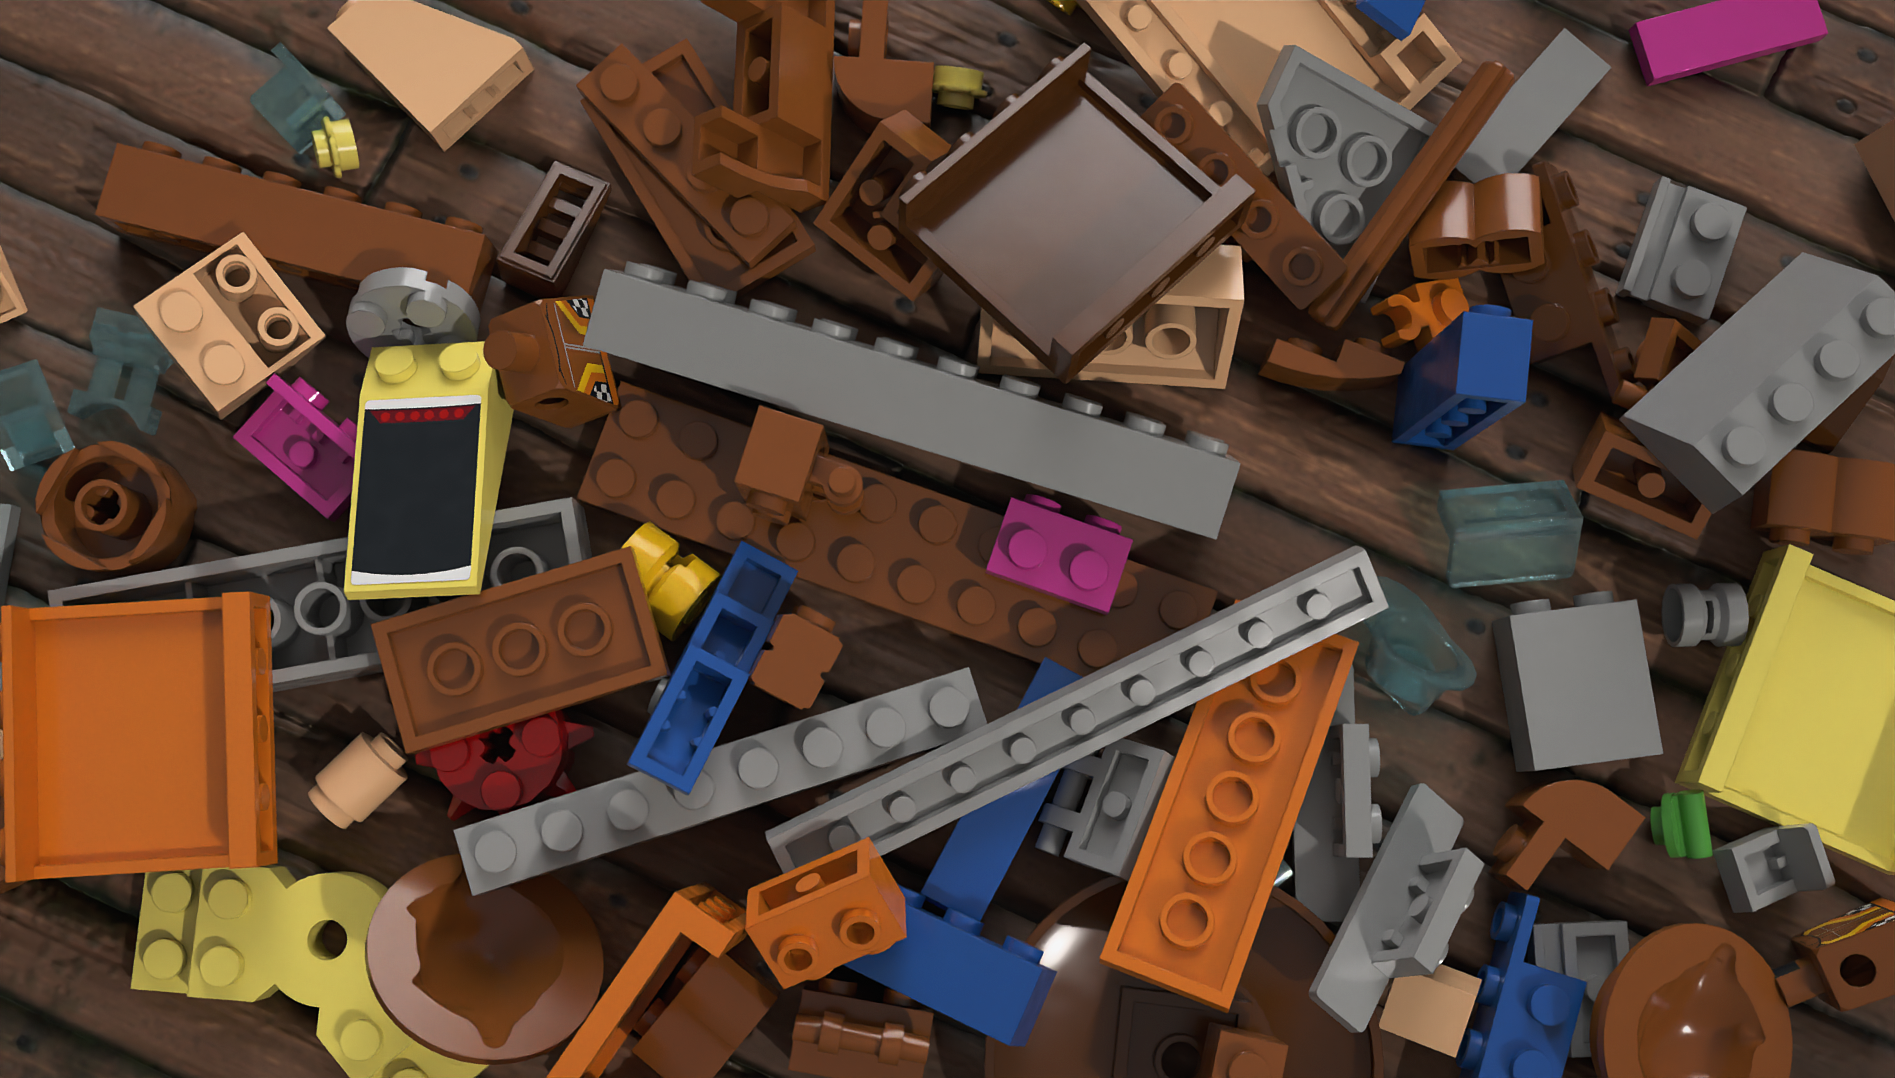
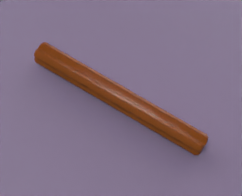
[1308,60,1515,331]

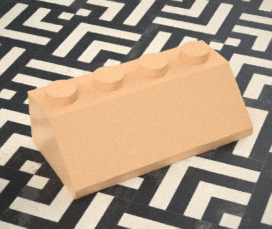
[977,245,1244,389]

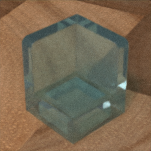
[250,42,346,155]

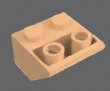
[133,232,326,420]

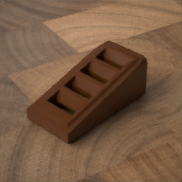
[497,161,612,299]

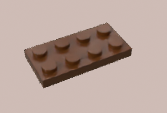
[580,38,816,299]
[370,546,671,754]

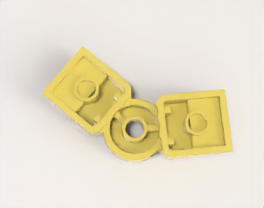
[130,865,489,1078]

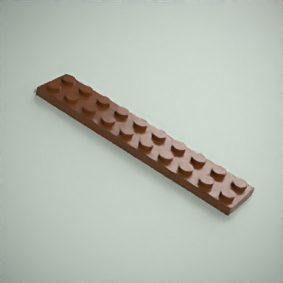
[576,381,1218,677]

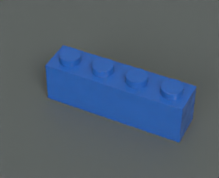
[1392,305,1533,450]
[843,883,1057,1047]

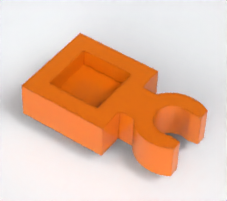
[1370,278,1469,352]

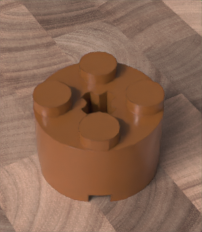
[35,441,197,578]

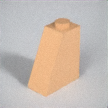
[327,0,534,152]

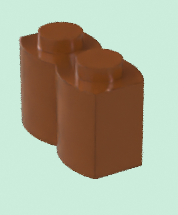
[1409,173,1545,280]
[1750,450,1895,555]
[631,946,781,1078]

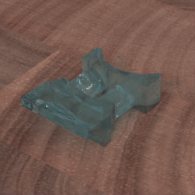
[67,307,174,436]

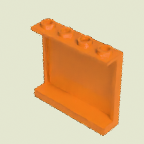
[0,591,278,883]
[546,881,748,1078]

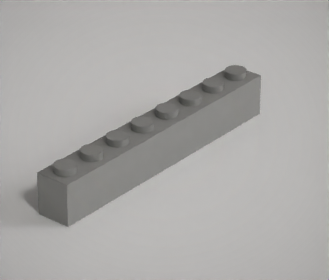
[453,667,987,896]

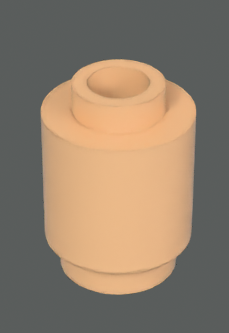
[308,732,408,829]

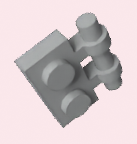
[1035,738,1175,882]

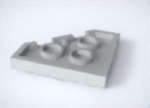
[1256,45,1437,303]

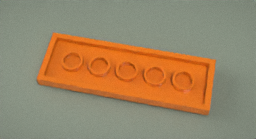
[1099,599,1359,1014]

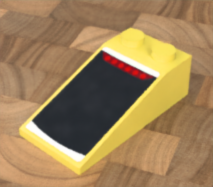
[344,341,514,600]

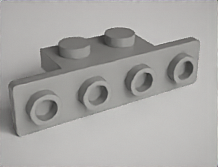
[1292,665,1382,922]
[1308,783,1484,1033]

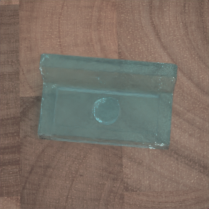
[1437,480,1583,588]

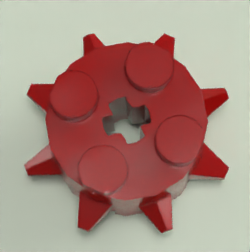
[415,709,595,821]

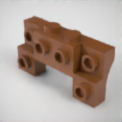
[691,0,835,213]

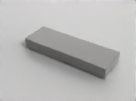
[1450,28,1611,184]

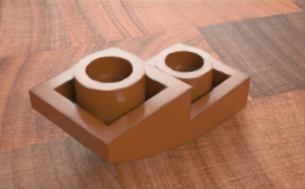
[1258,337,1405,392]

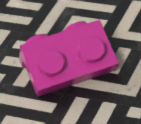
[233,373,357,522]
[985,494,1133,615]

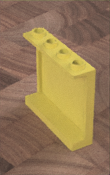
[1675,544,1895,875]

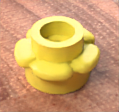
[932,66,987,110]
[311,116,359,178]

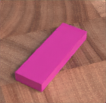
[1628,0,1828,87]

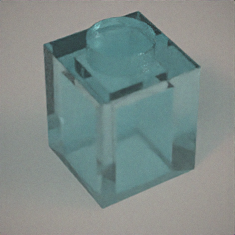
[0,359,75,471]

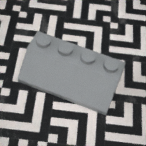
[1619,252,1895,514]

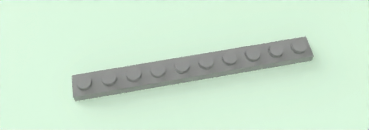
[765,545,1389,874]

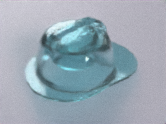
[1363,576,1477,716]

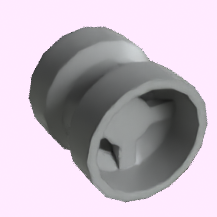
[1661,583,1749,647]

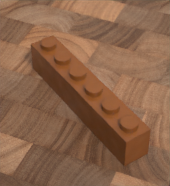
[95,141,498,313]

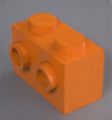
[745,837,907,989]

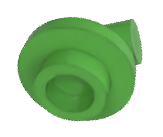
[1650,789,1713,859]

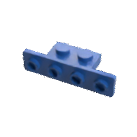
[1456,891,1587,1078]

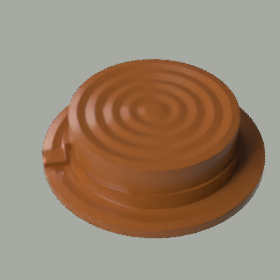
[365,854,604,1065]
[1589,923,1793,1078]

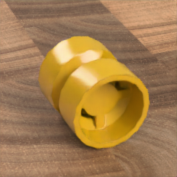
[621,521,722,642]

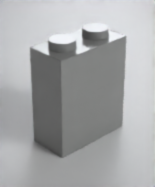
[1492,591,1663,772]

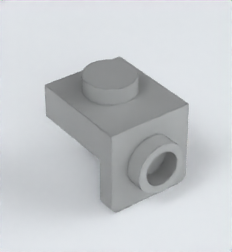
[1712,823,1835,913]

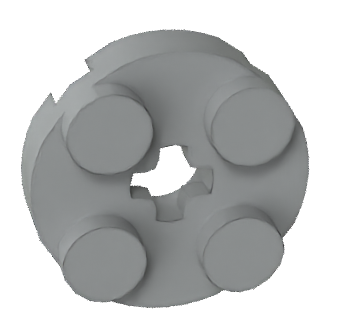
[346,267,481,358]

